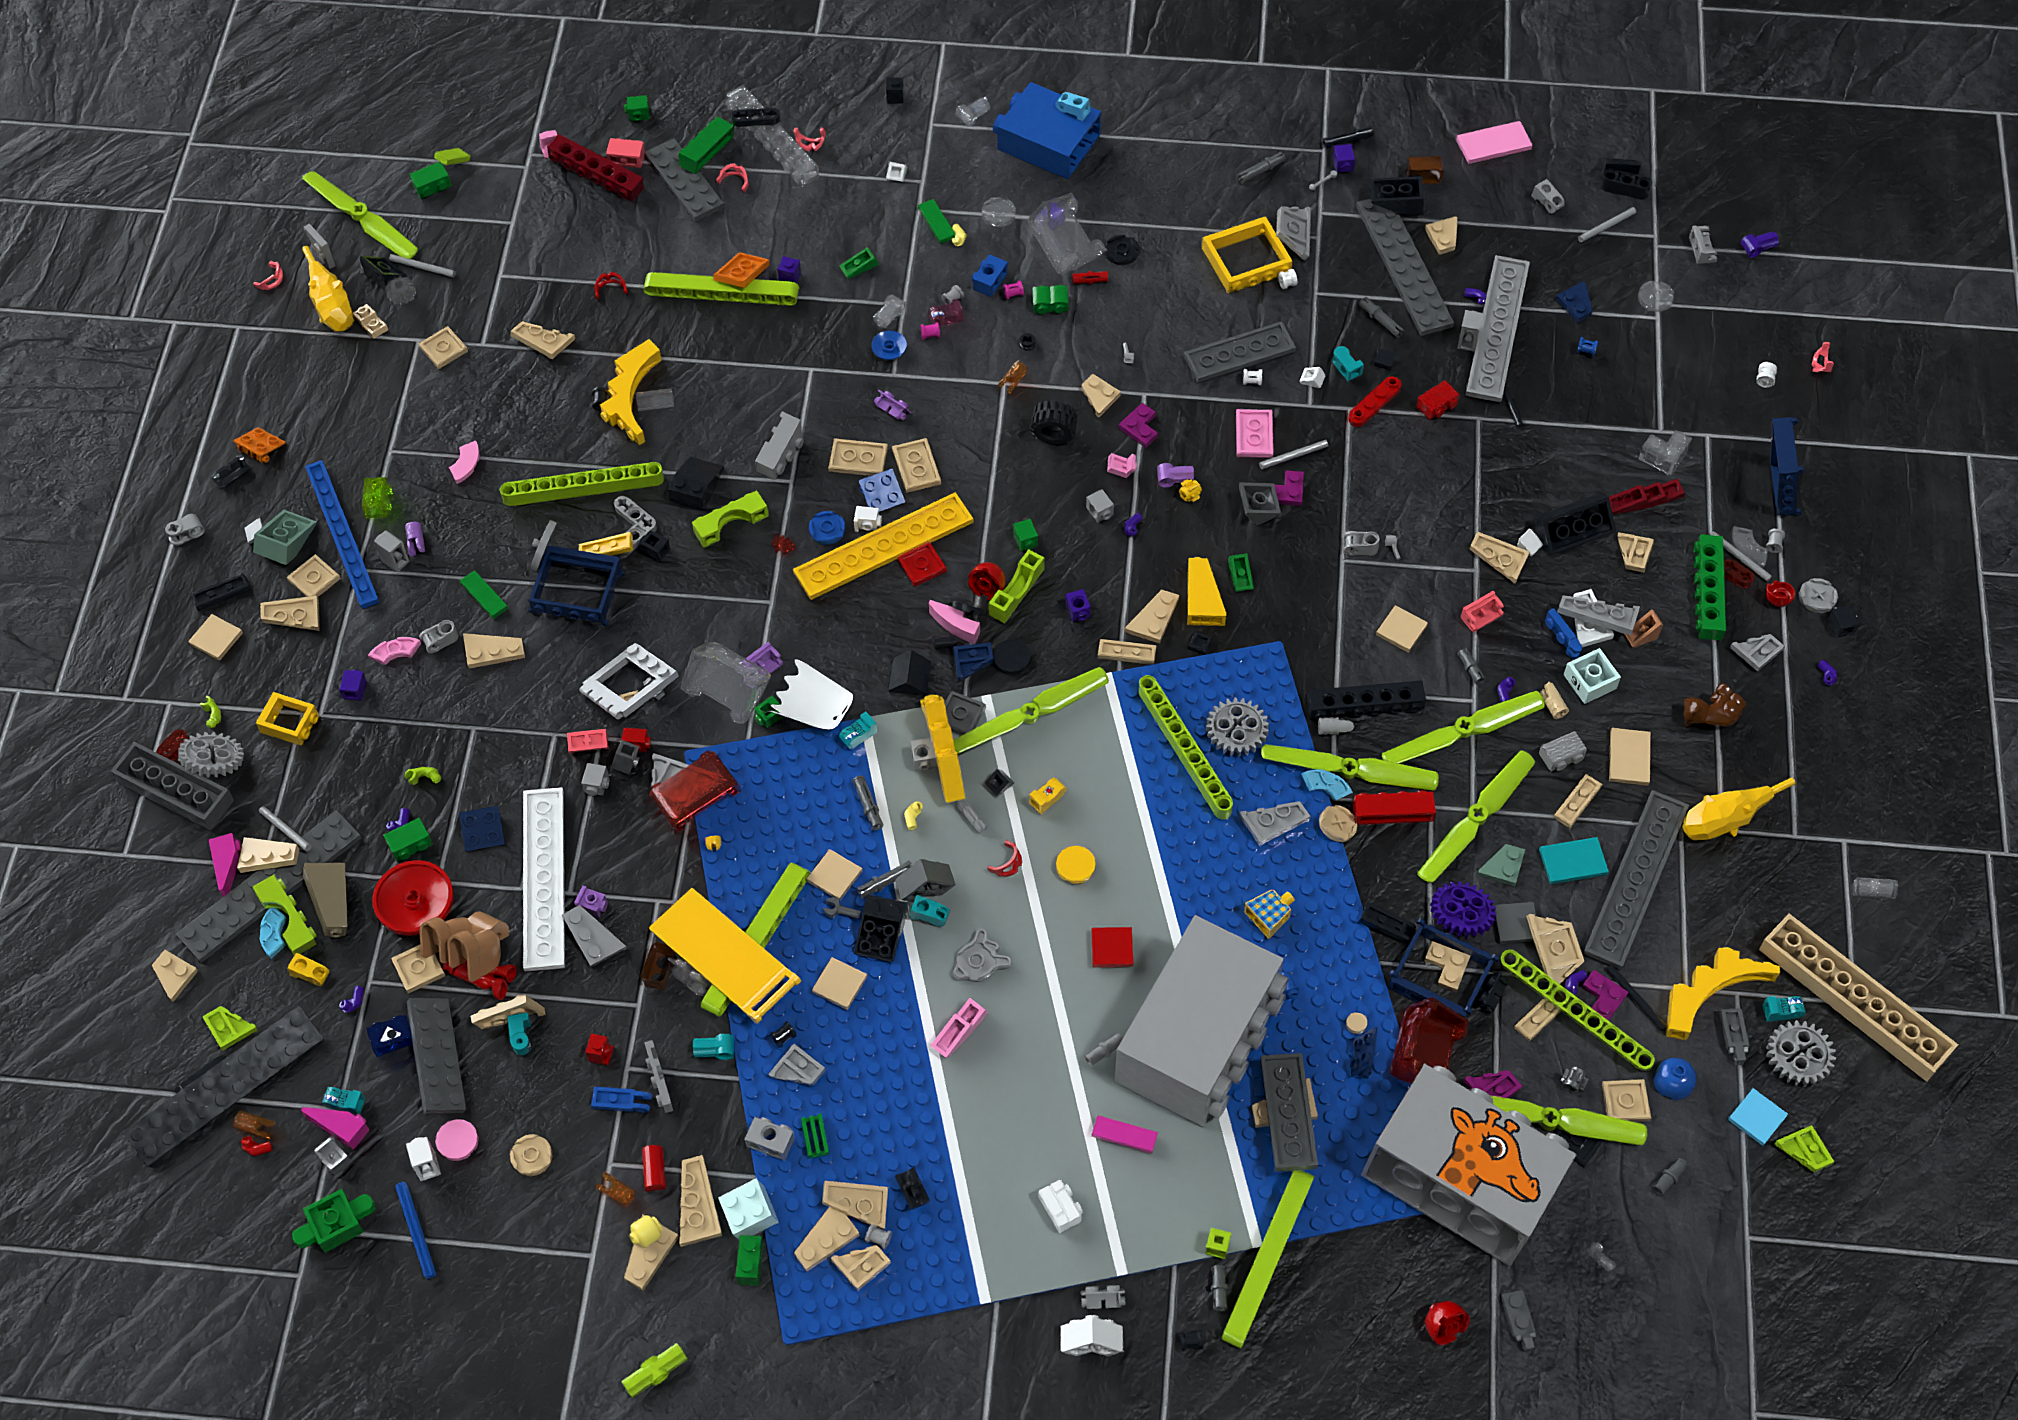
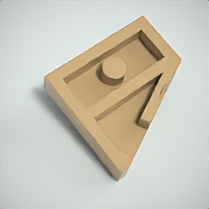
[1425,216,1457,254]
[1082,374,1121,417]
[1618,532,1654,573]
[152,950,198,1002]

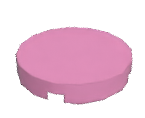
[435,1119,479,1161]

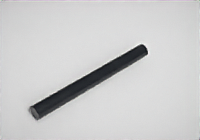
[1503,383,1524,428]
[1606,965,1667,1031]

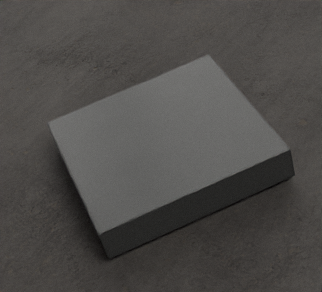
[945,691,986,735]
[1494,902,1536,944]

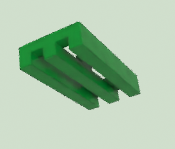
[801,1114,830,1159]

